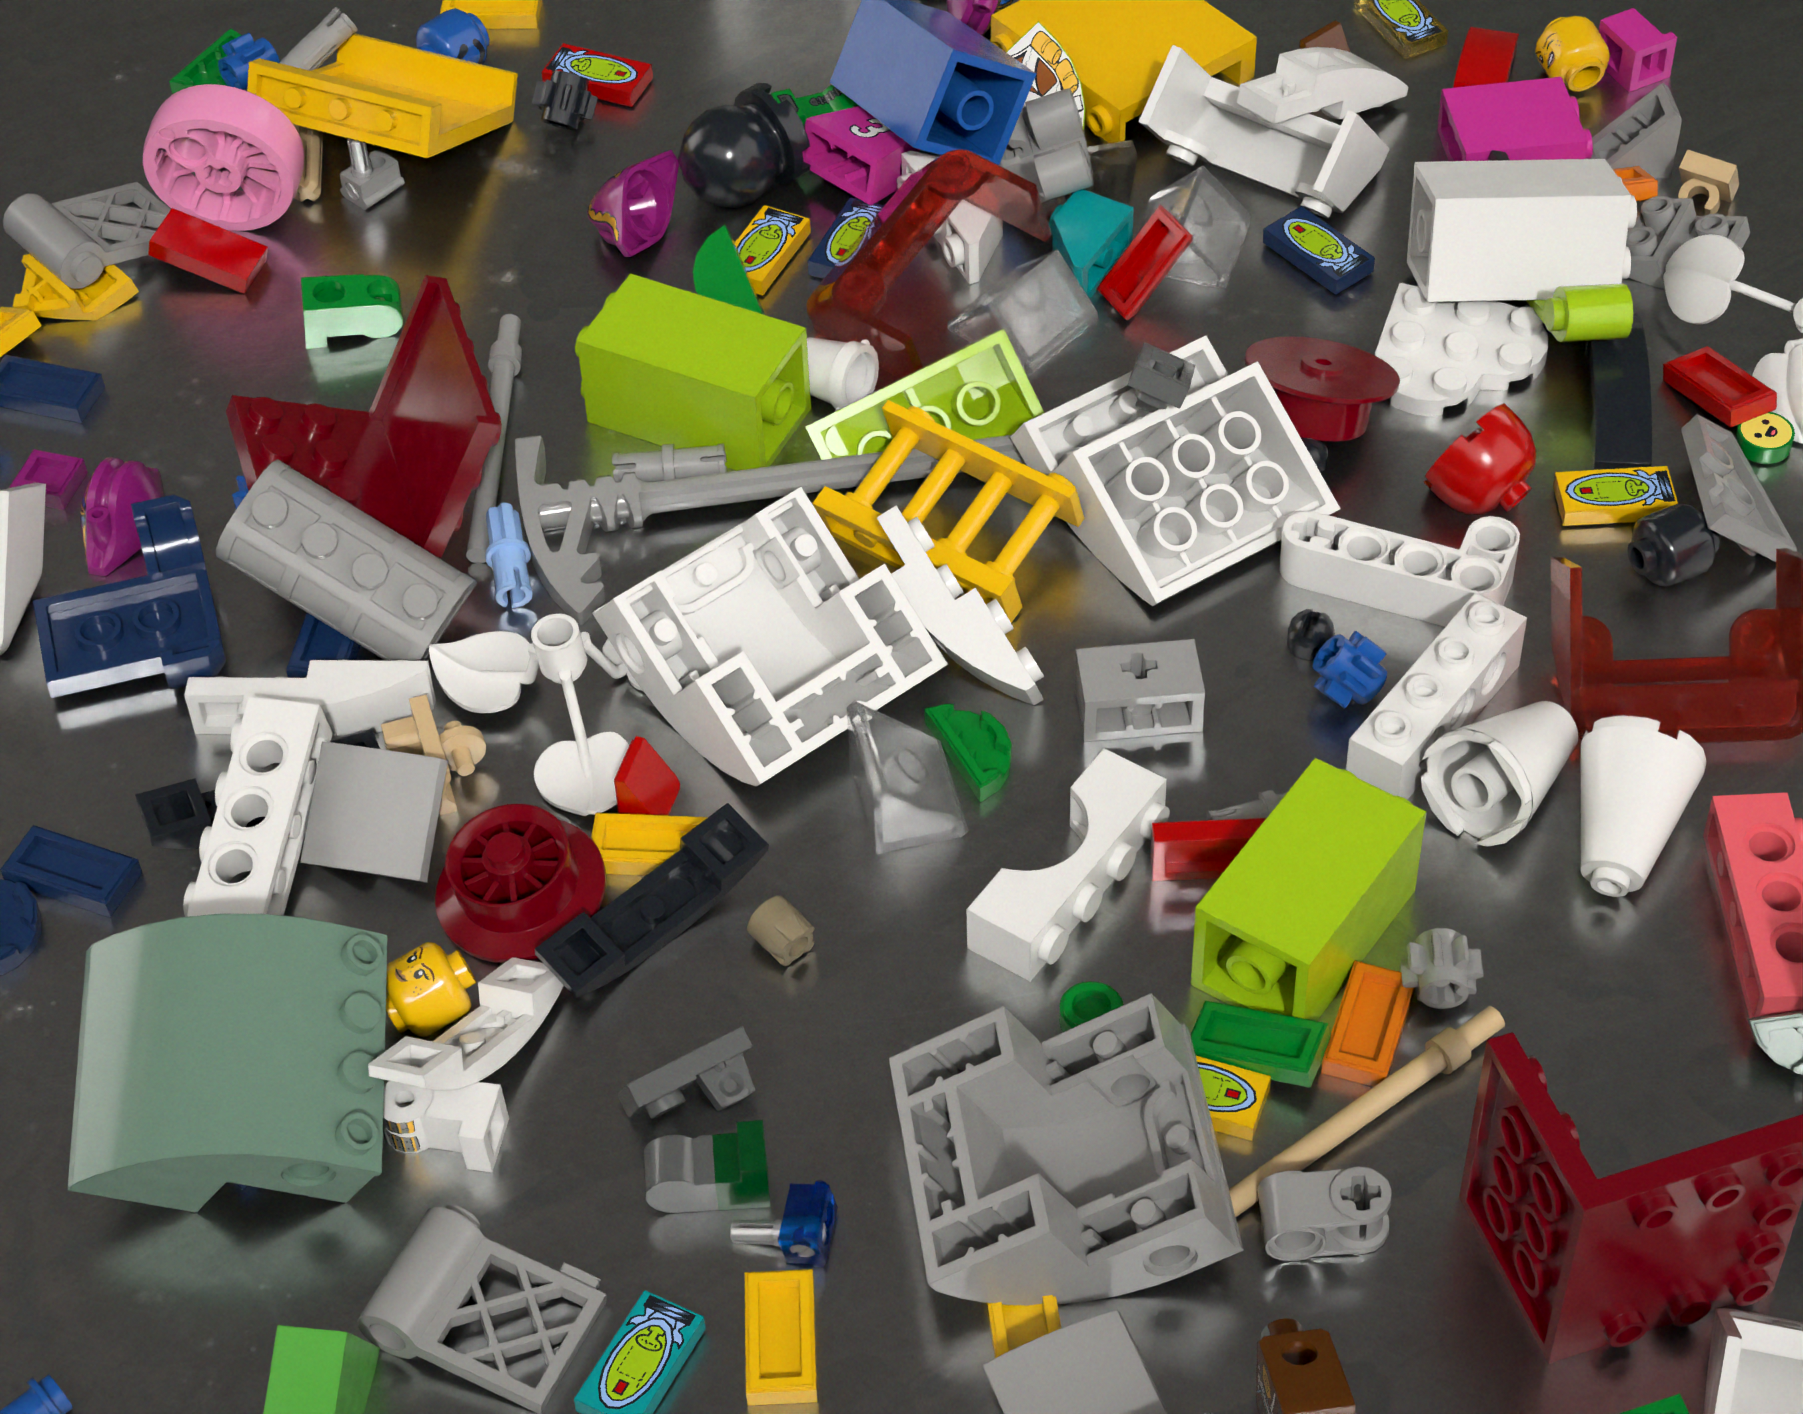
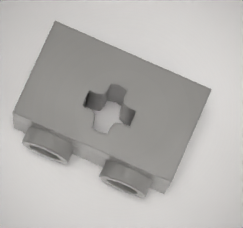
[1075,639,1205,742]

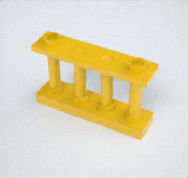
[812,400,1085,623]

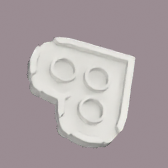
[1375,283,1548,416]

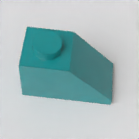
[1049,189,1134,308]

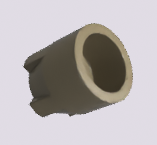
[747,895,815,966]

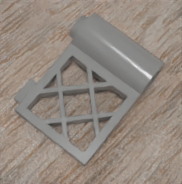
[3,182,171,289]
[357,1205,607,1414]

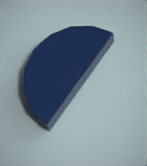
[0,879,42,976]

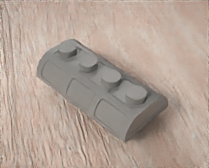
[216,459,477,661]

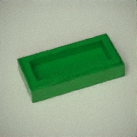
[1190,1000,1331,1088]

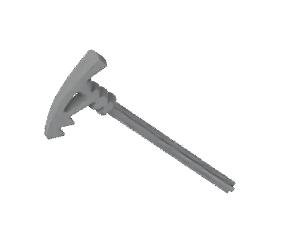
[515,435,1026,625]

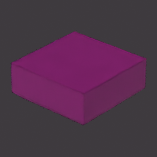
[10,449,88,510]

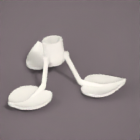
[1663,234,1803,444]
[429,614,643,816]

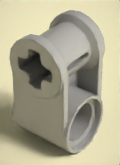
[1257,1166,1392,1261]

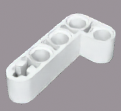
[1279,511,1520,627]

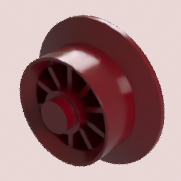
[1244,336,1400,441]
[435,804,606,963]

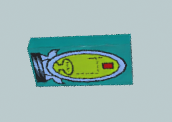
[574,1290,706,1414]

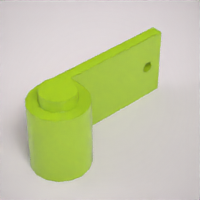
[1526,283,1633,342]

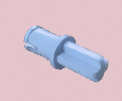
[485,502,533,608]

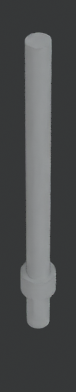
[466,314,522,563]

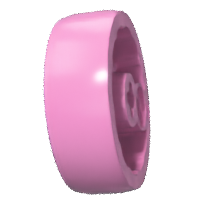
[143,84,304,231]

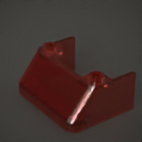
[806,149,1052,378]
[1551,548,1803,743]

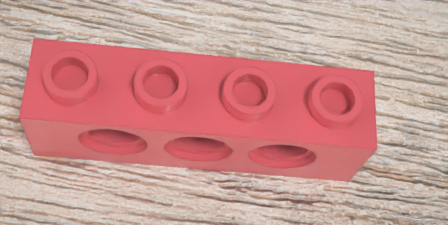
[1703,792,1803,1018]

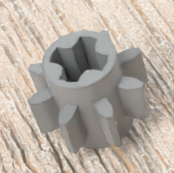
[1400,928,1484,1009]

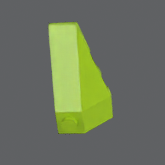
[805,329,1044,460]

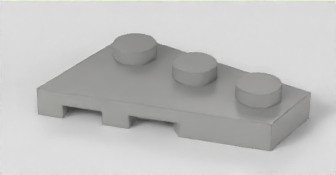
[1681,414,1798,564]

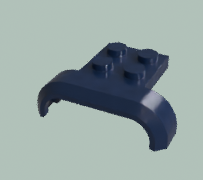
[33,495,226,698]

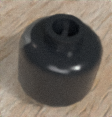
[1628,503,1720,587]

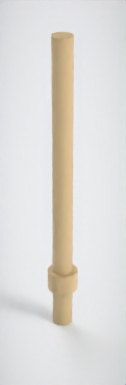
[1229,1006,1505,1217]

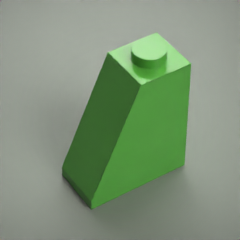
[263,1325,380,1414]

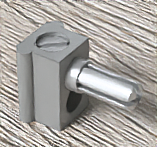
[340,138,405,210]

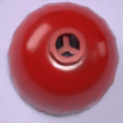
[1423,403,1536,515]

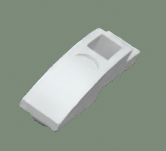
[1237,47,1409,124]
[877,505,1044,706]
[184,659,436,741]

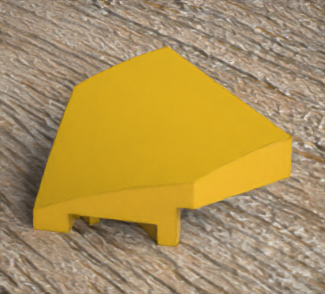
[13,254,139,321]

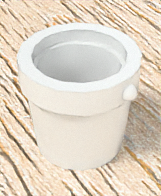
[807,337,879,411]

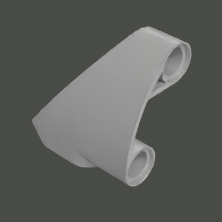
[947,88,1094,202]

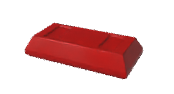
[1096,204,1193,320]

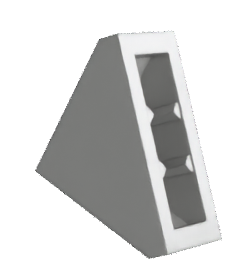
[1591,82,1682,179]

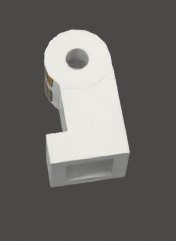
[383,1081,509,1173]

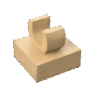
[1678,149,1739,215]

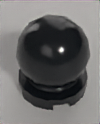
[678,83,811,209]

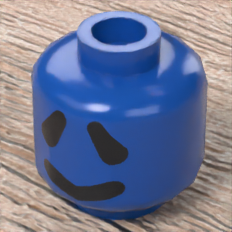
[416,8,489,64]

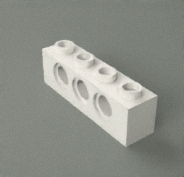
[1346,592,1527,800]
[183,696,332,917]

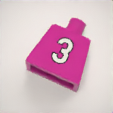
[802,106,920,205]

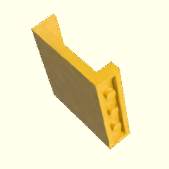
[990,0,1257,151]
[247,33,518,158]

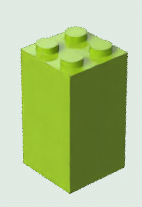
[575,273,811,471]
[1191,758,1427,1021]

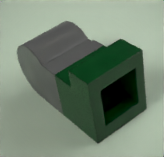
[643,1120,771,1213]

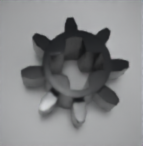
[532,70,598,130]

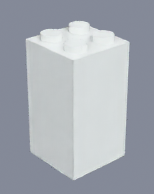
[1407,159,1637,302]

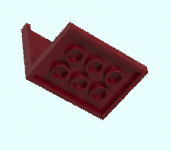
[226,275,502,559]
[1459,1032,1803,1364]

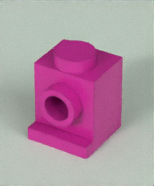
[1599,8,1677,92]

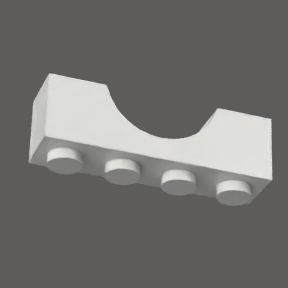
[966,748,1170,982]

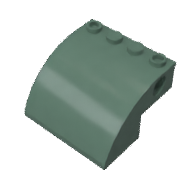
[67,914,387,1213]

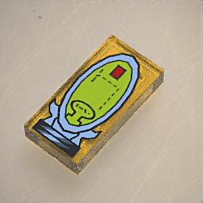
[1353,0,1448,59]

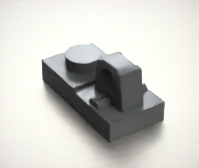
[1127,342,1196,413]
[617,1026,755,1119]

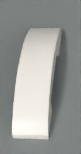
[368,957,564,1091]

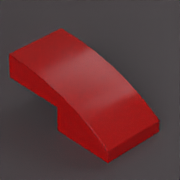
[1453,27,1519,88]

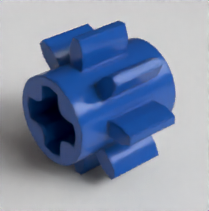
[218,32,280,91]
[1313,631,1387,708]

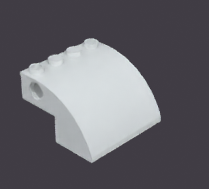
[592,487,948,786]

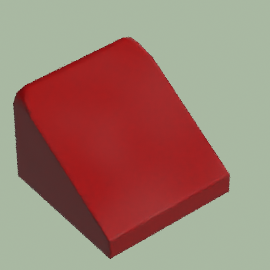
[614,736,680,816]

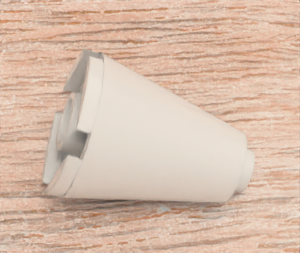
[1421,701,1578,847]
[1581,715,1707,897]

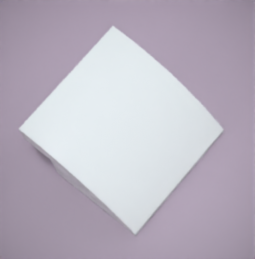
[1010,336,1341,606]

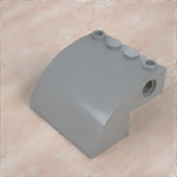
[889,993,1244,1306]

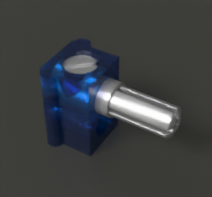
[730,1180,838,1268]

